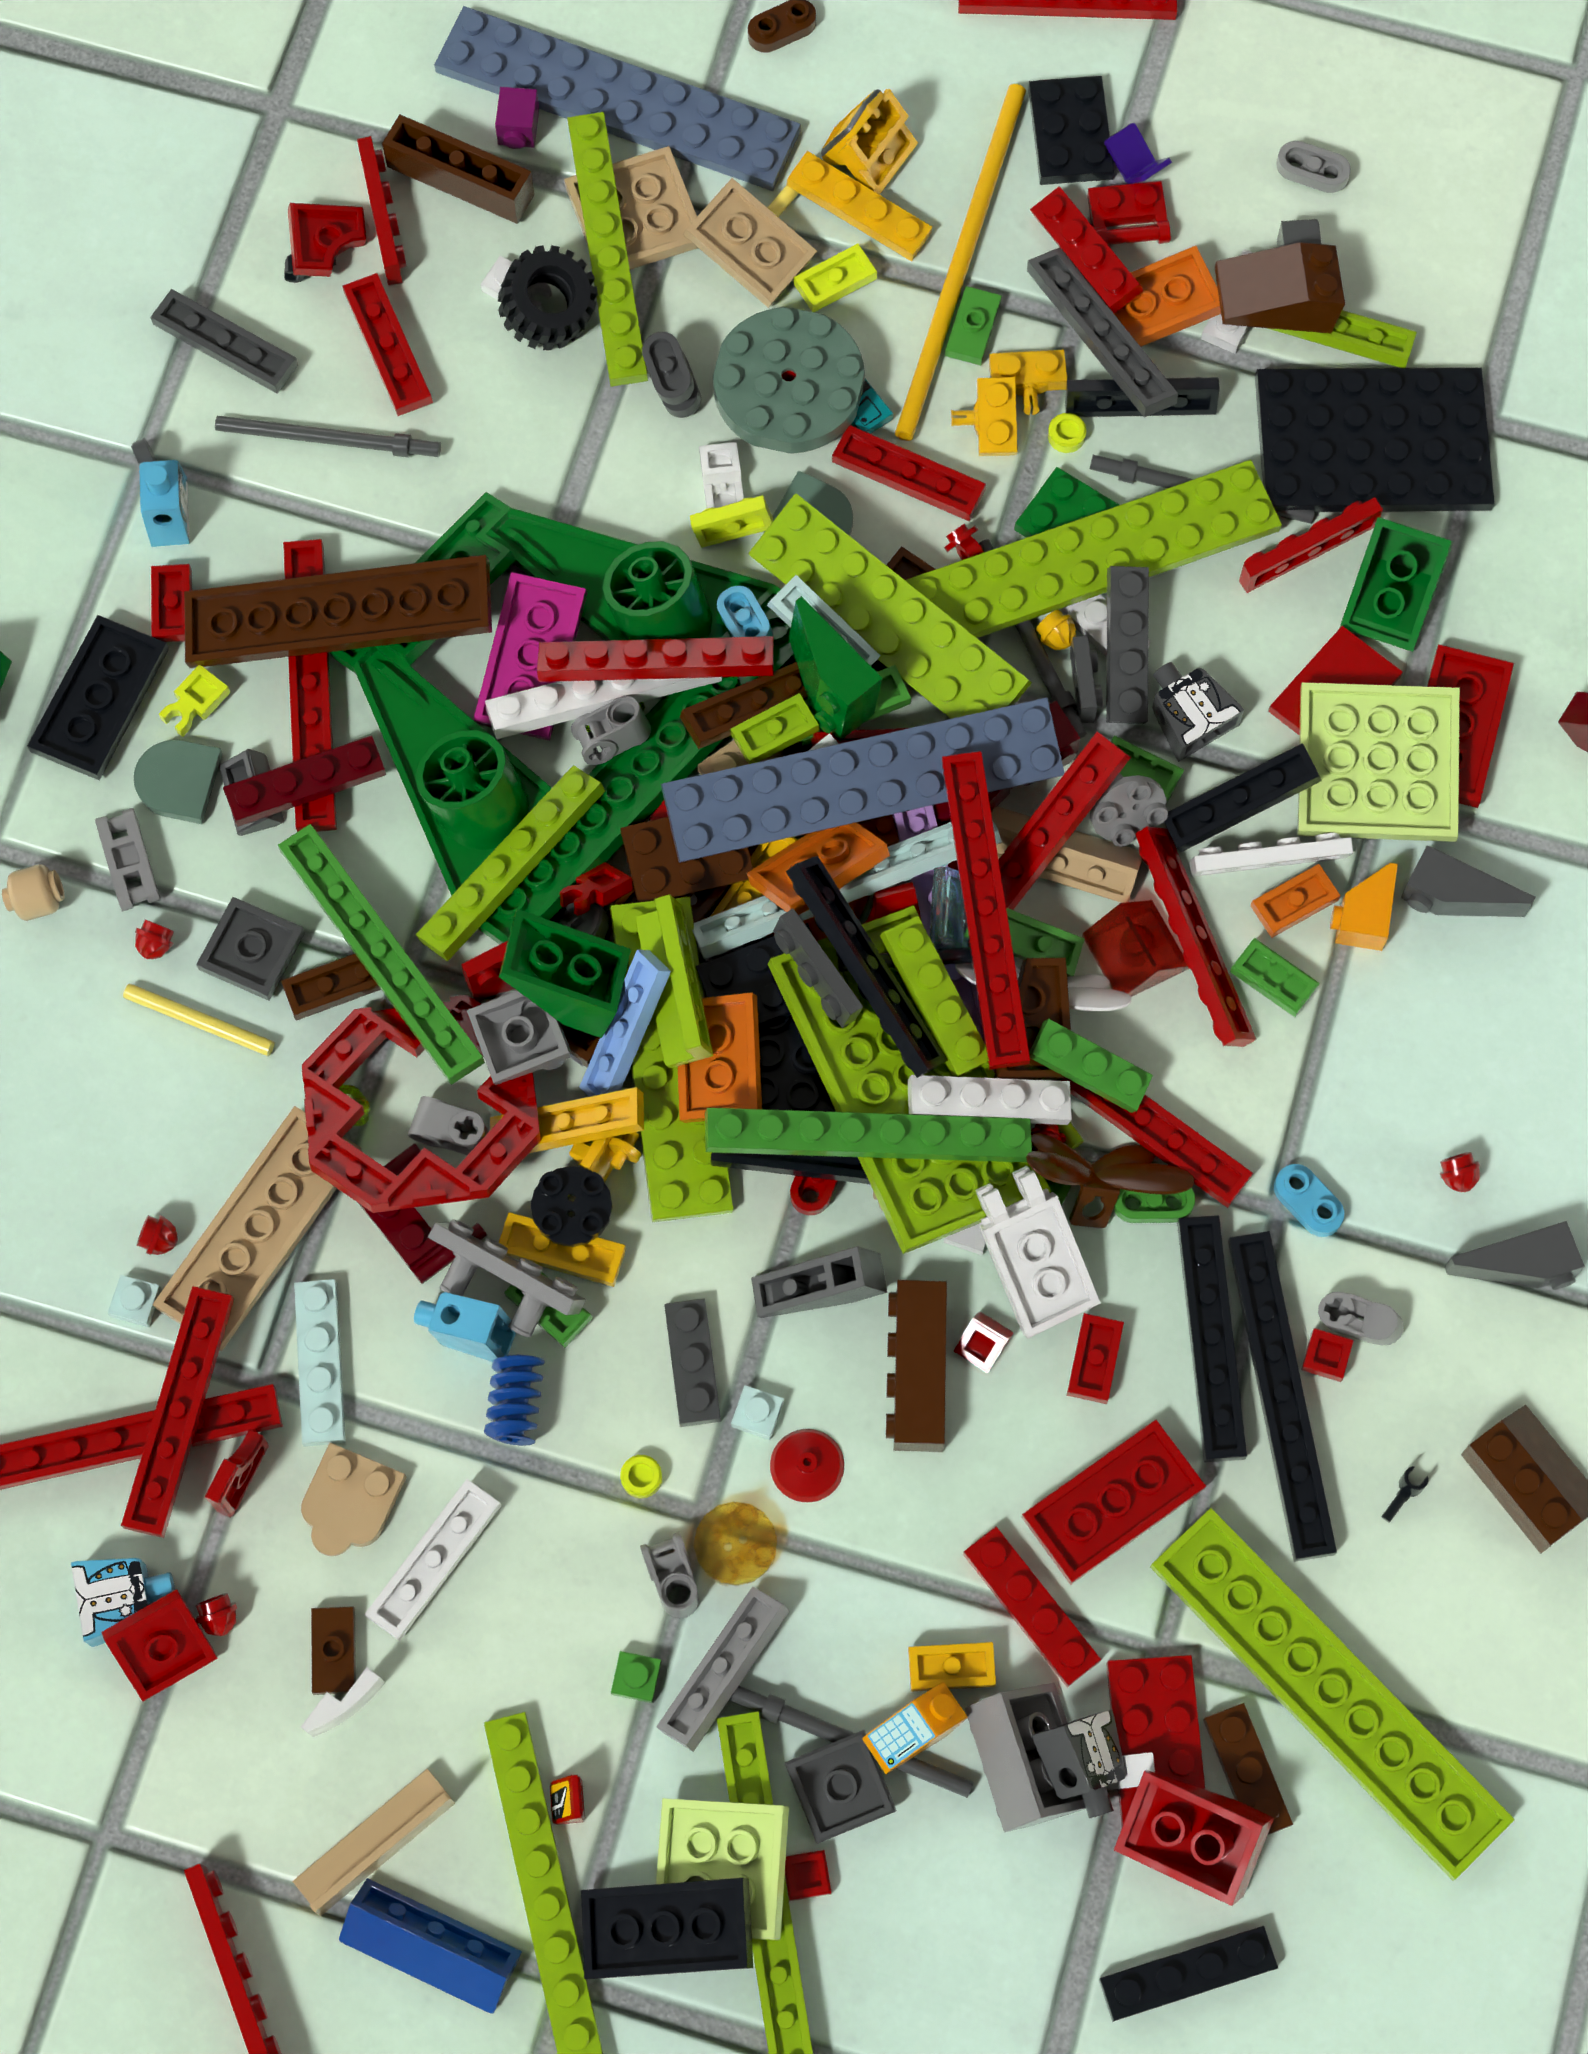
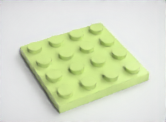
[1297,682,1460,842]

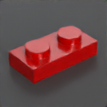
[151,564,192,642]
[1066,1313,1124,1404]

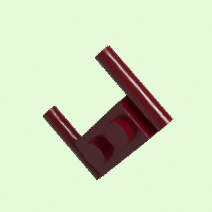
[357,1143,487,1284]

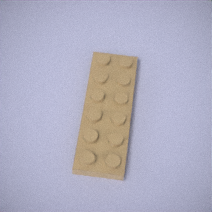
[152,1106,362,1351]

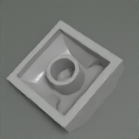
[467,990,572,1085]

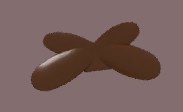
[1026,1133,1194,1228]

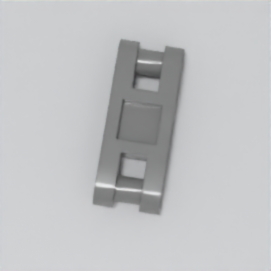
[95,808,161,912]

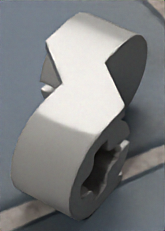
[1318,1292,1404,1345]

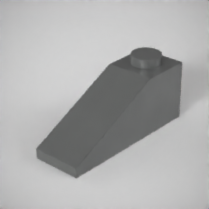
[1401,845,1535,917]
[1445,1221,1585,1290]
[751,1246,887,1318]

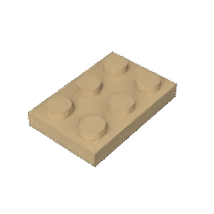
[683,178,817,308]

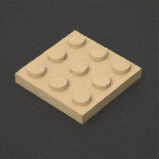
[564,146,698,270]

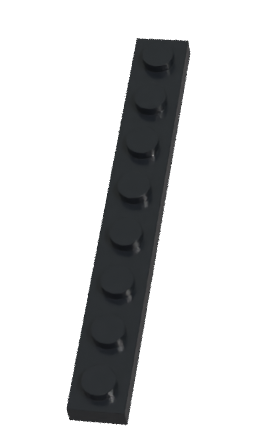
[1228,1231,1337,1562]

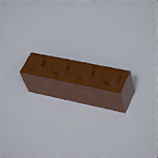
[382,114,535,224]
[886,1280,947,1452]

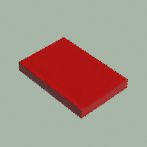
[1268,626,1403,736]

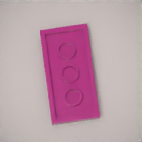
[473,572,588,741]

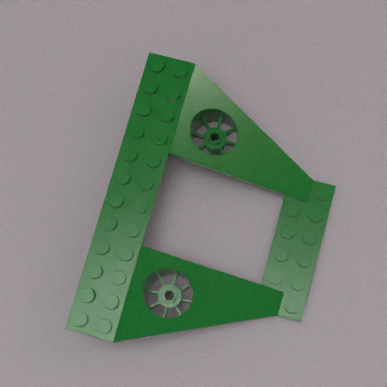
[330,492,796,945]

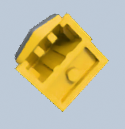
[821,89,918,195]

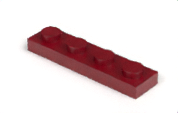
[223,735,386,827]

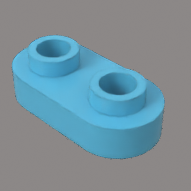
[717,586,773,637]
[1274,1164,1344,1237]

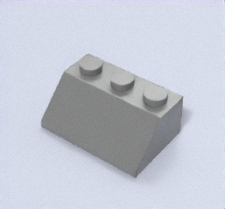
[965,1683,1086,1832]

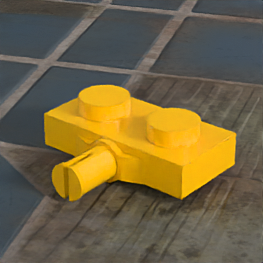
[989,350,1067,415]
[951,377,1017,456]

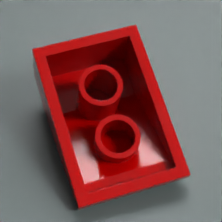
[1114,1770,1274,1906]

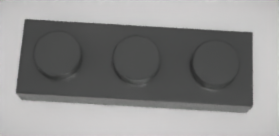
[773,908,863,1028]
[664,1298,721,1427]

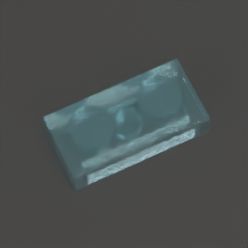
[929,866,968,949]

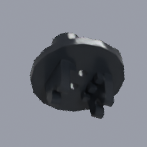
[531,1166,613,1247]

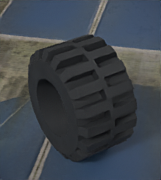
[498,245,598,350]

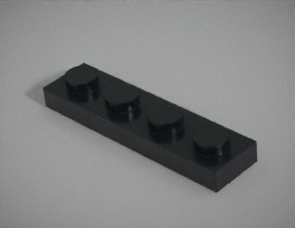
[1065,377,1220,417]
[1164,743,1322,853]
[1099,1926,1278,2022]

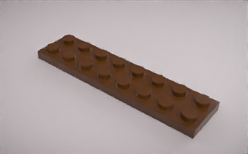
[184,555,492,668]

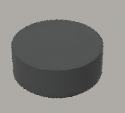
[131,438,157,465]

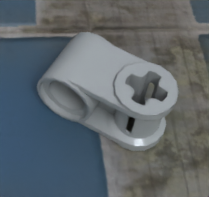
[571,696,651,765]
[408,1096,489,1155]
[640,1532,699,1619]

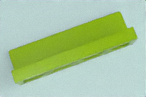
[636,894,713,1068]

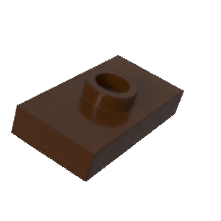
[311,1606,356,1695]

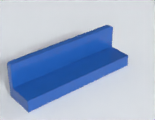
[339,1878,522,2014]

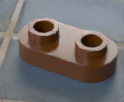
[748,0,816,53]

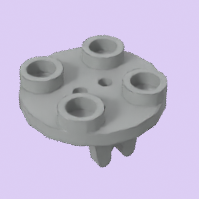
[1090,773,1168,847]

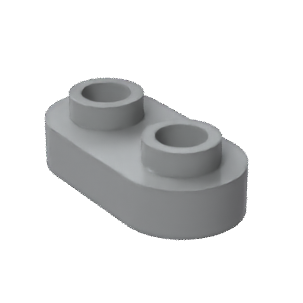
[1277,141,1350,193]

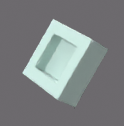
[108,1275,162,1327]
[731,1385,784,1440]

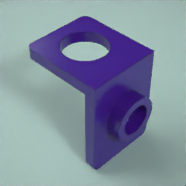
[1104,123,1172,184]

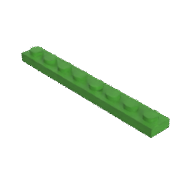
[278,824,485,1085]
[705,1108,1032,1163]

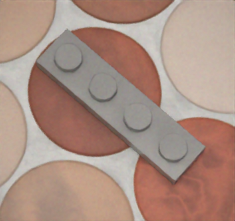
[656,1586,789,1752]

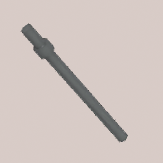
[215,415,441,458]
[1089,454,1315,524]
[979,539,1087,739]
[731,1686,974,1798]

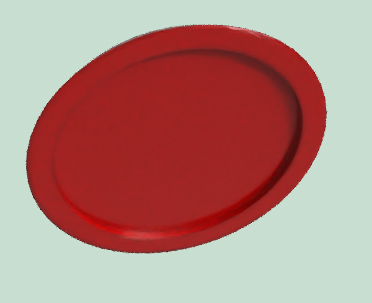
[770,1429,844,1503]

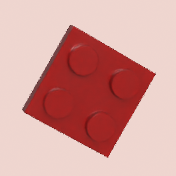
[101,1589,218,1702]

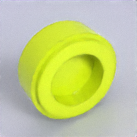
[1048,413,1086,453]
[620,1455,662,1499]

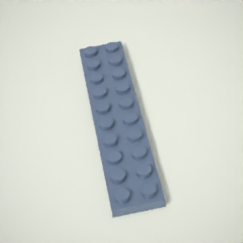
[434,6,801,191]
[661,698,1065,863]

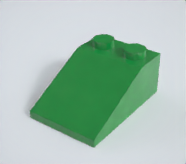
[1339,517,1453,652]
[789,596,883,741]
[499,909,631,1038]

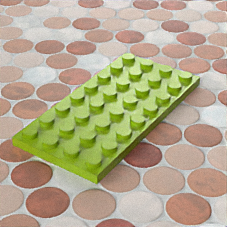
[768,906,1051,1254]

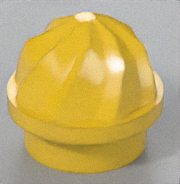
[1036,610,1076,650]

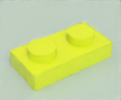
[794,243,877,312]
[690,495,773,548]

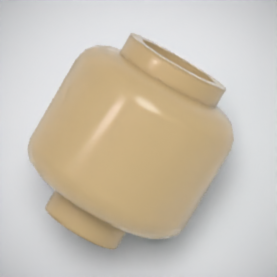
[2,864,65,921]

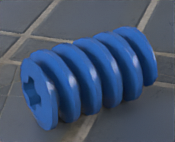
[484,1354,545,1446]

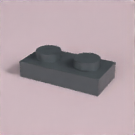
[1070,636,1103,723]

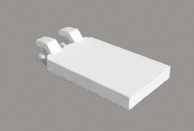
[975,1166,1101,1338]

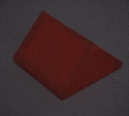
[1082,900,1189,997]

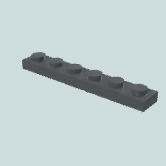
[1027,247,1178,418]

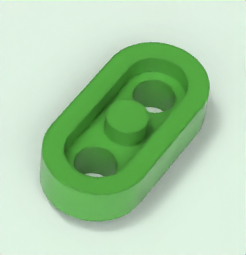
[1114,1188,1195,1223]

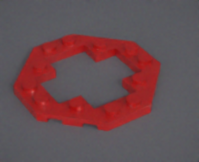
[302,995,541,1213]

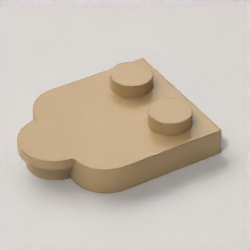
[301,1442,407,1556]

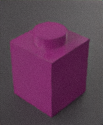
[495,87,539,149]

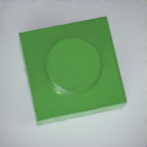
[611,1651,662,1703]

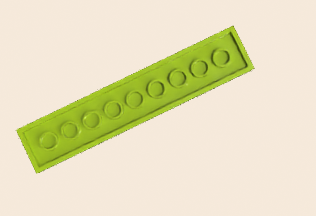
[905,460,1282,638]
[1150,1508,1515,1881]

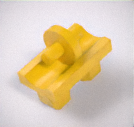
[569,1132,642,1183]

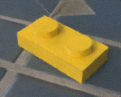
[908,1642,996,1692]

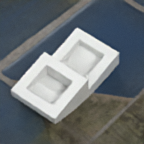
[699,442,744,509]
[301,1667,385,1737]

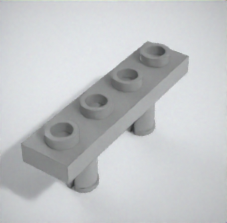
[428,1219,587,1337]

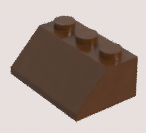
[1461,1405,1588,1554]

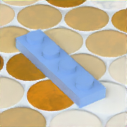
[579,949,671,1097]

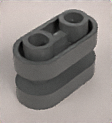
[642,332,701,418]

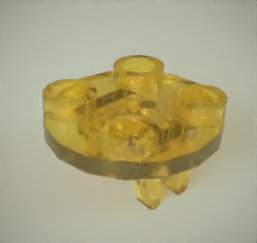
[694,1502,777,1586]

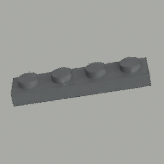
[150,289,298,394]
[1106,566,1149,724]

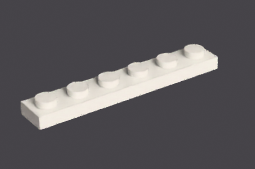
[485,677,722,740]

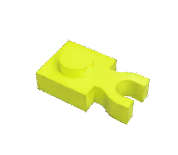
[159,665,231,737]

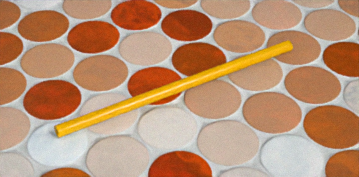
[895,84,1026,441]

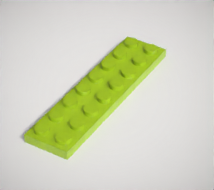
[748,493,1032,719]
[610,897,733,1223]

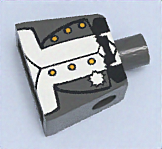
[1152,662,1244,762]
[1032,1709,1126,1818]

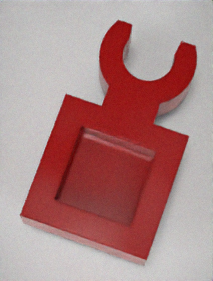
[560,862,633,915]

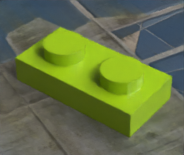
[730,693,819,764]

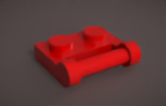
[1087,181,1171,245]

